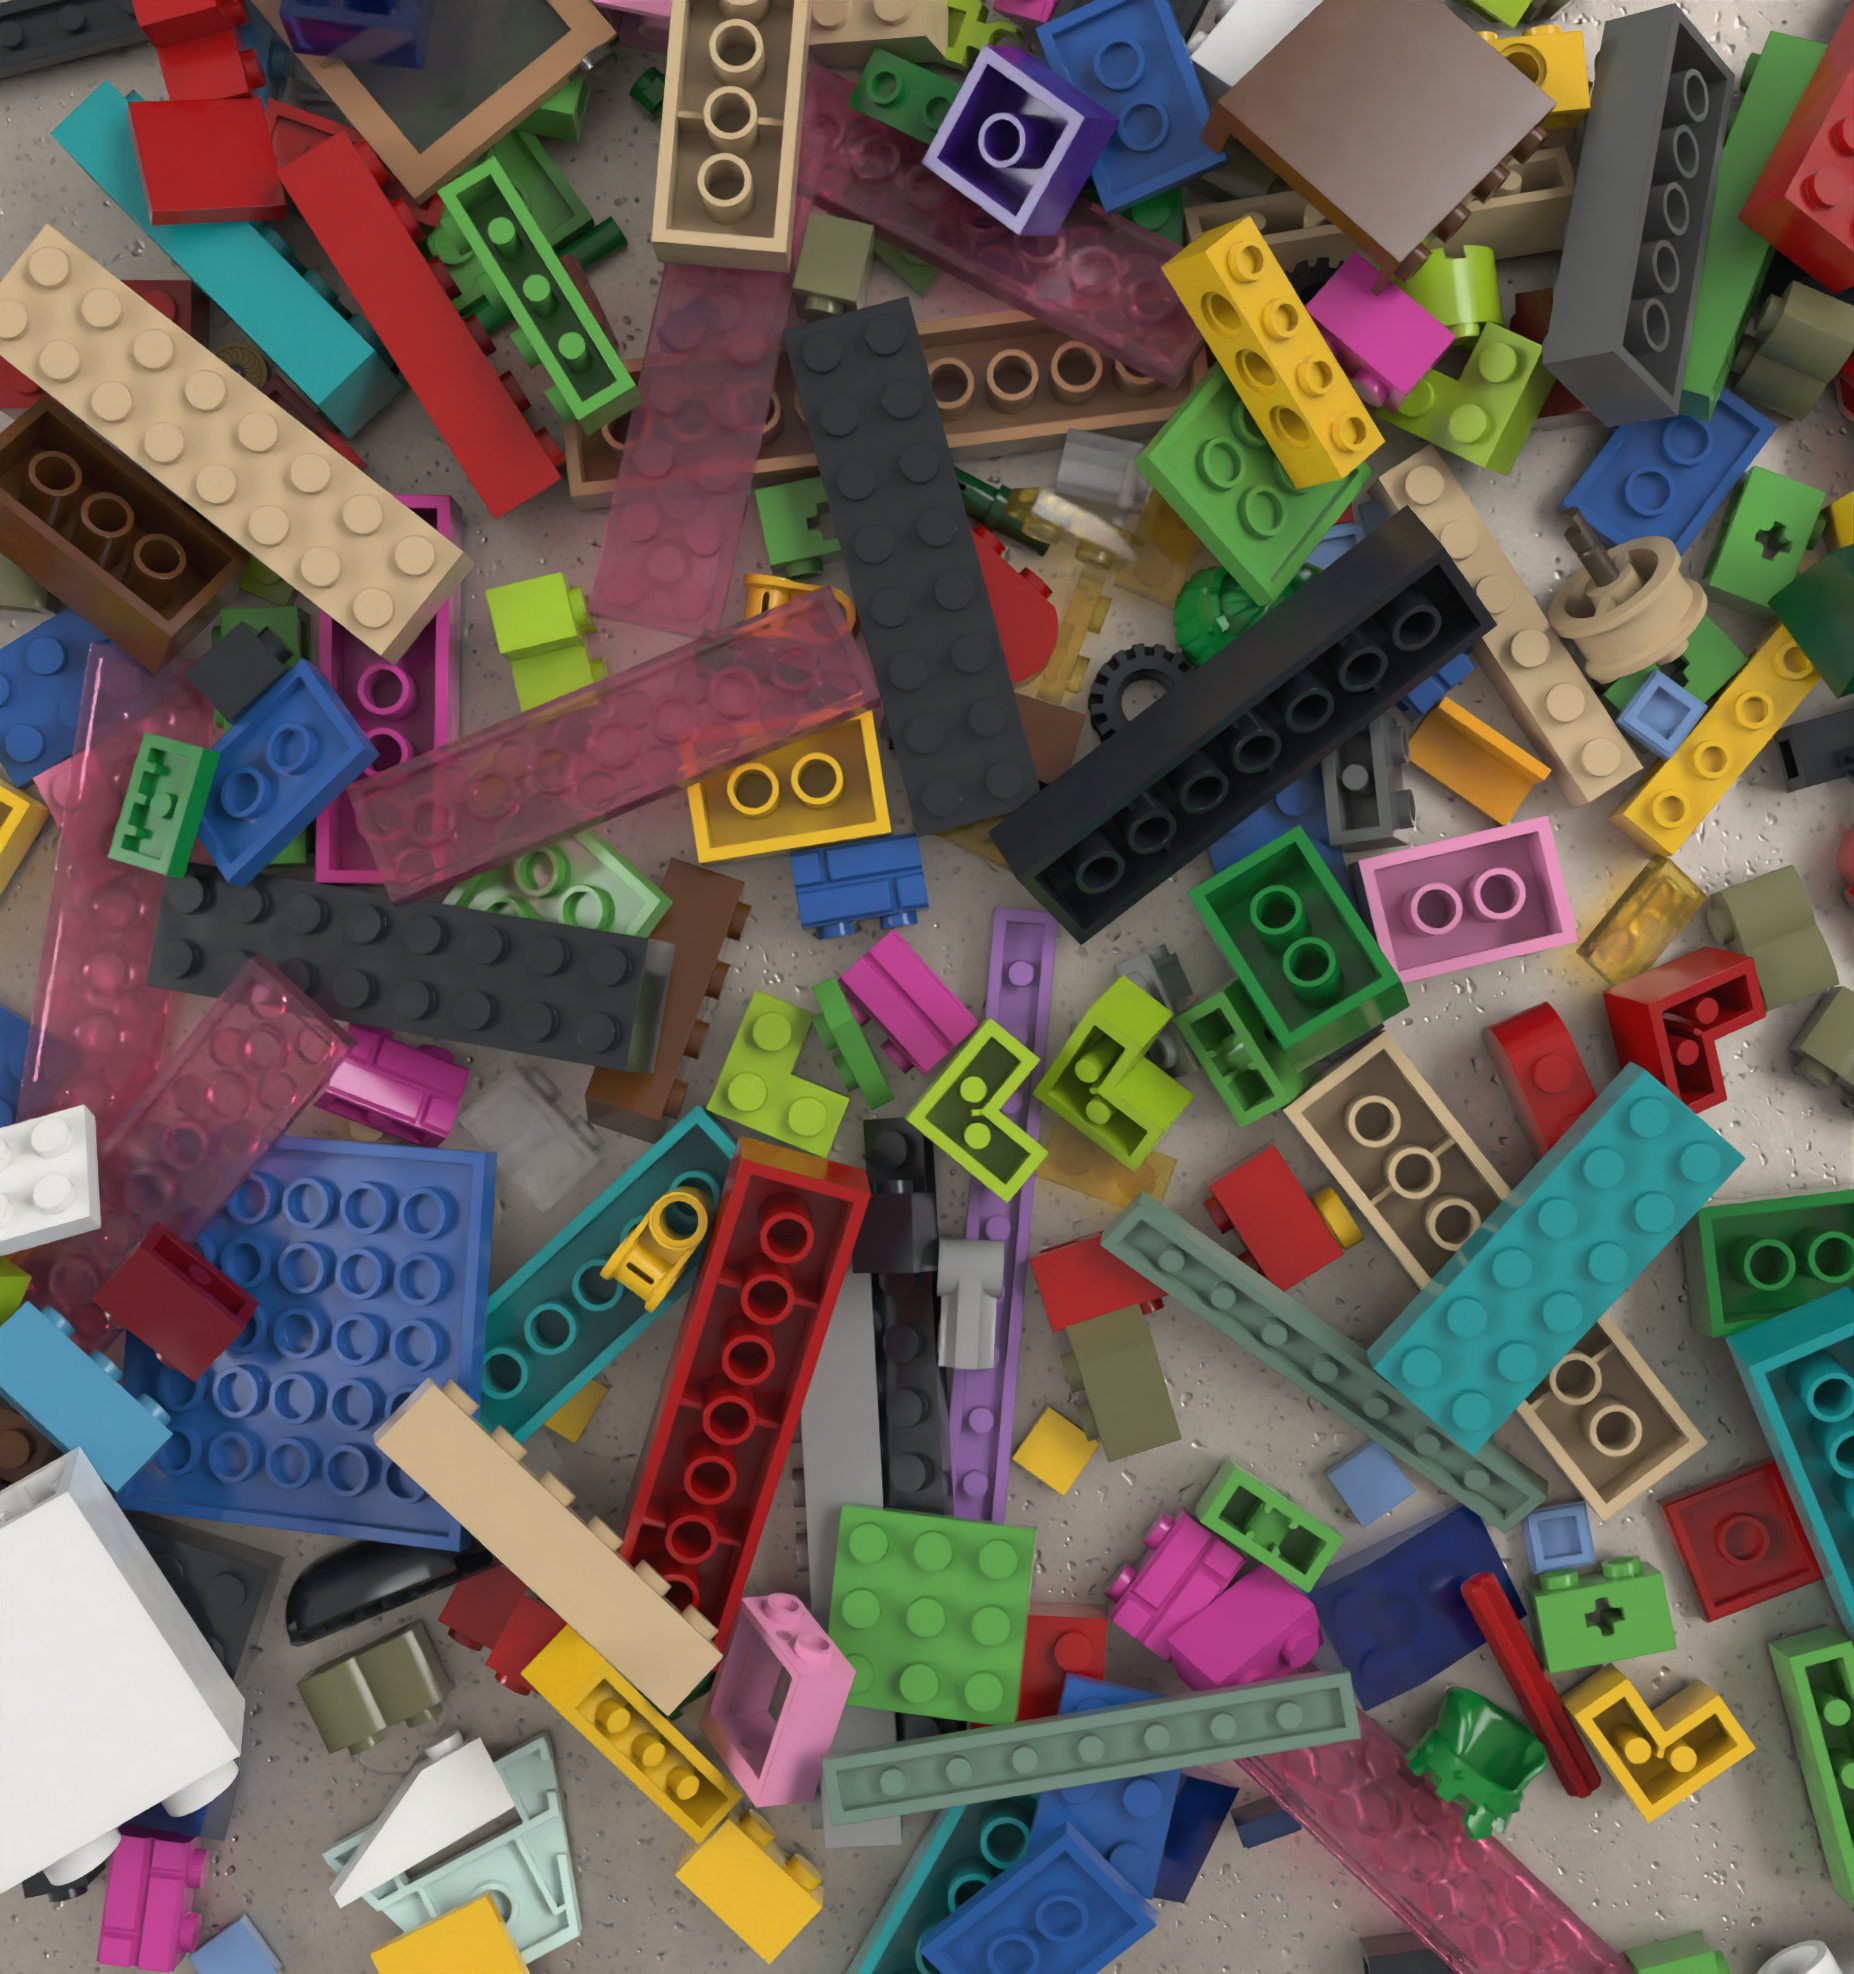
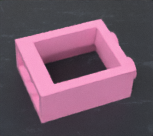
[699,1593,856,1808]

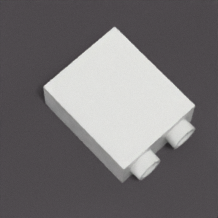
[0,1446,245,1894]

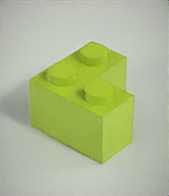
[1374,321,1557,476]
[485,572,613,730]
[1032,974,1195,1173]
[706,990,852,1159]
[903,1018,1049,1203]

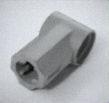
[937,1238,1004,1370]

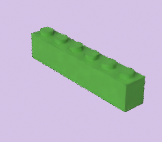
[1678,30,1829,422]

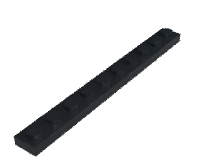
[863,1117,967,1742]

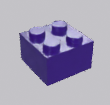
[921,44,1120,236]

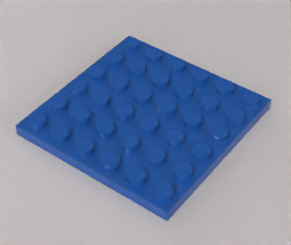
[115,1124,497,1552]

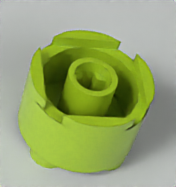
[1375,245,1506,366]

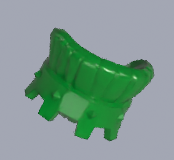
[1173,562,1323,669]
[1403,1686,1548,1841]

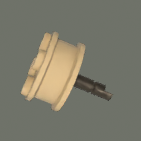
[1548,506,1708,684]

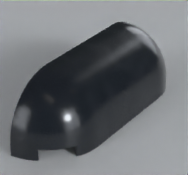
[285,1535,503,1647]

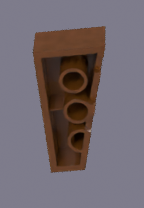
[585,857,752,1145]

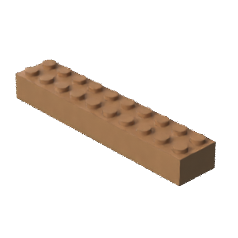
[560,289,1208,511]

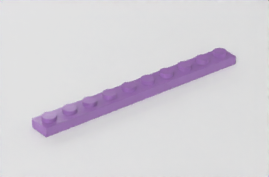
[949,907,1058,1522]

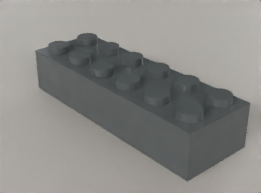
[1542,3,1735,428]

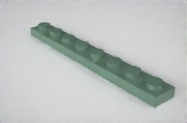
[1100,1190,1548,1534]
[821,1667,1361,1827]

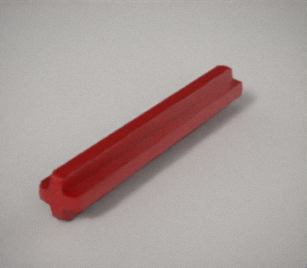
[1461,1571,1601,1799]

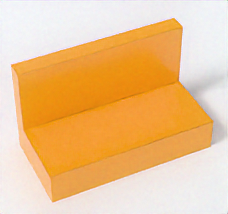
[1409,696,1552,827]

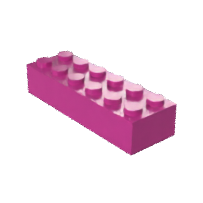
[315,495,462,888]

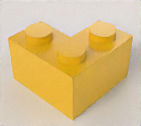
[1560,1663,1756,1823]

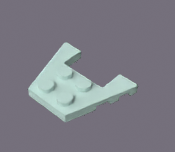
[322,1731,582,1964]

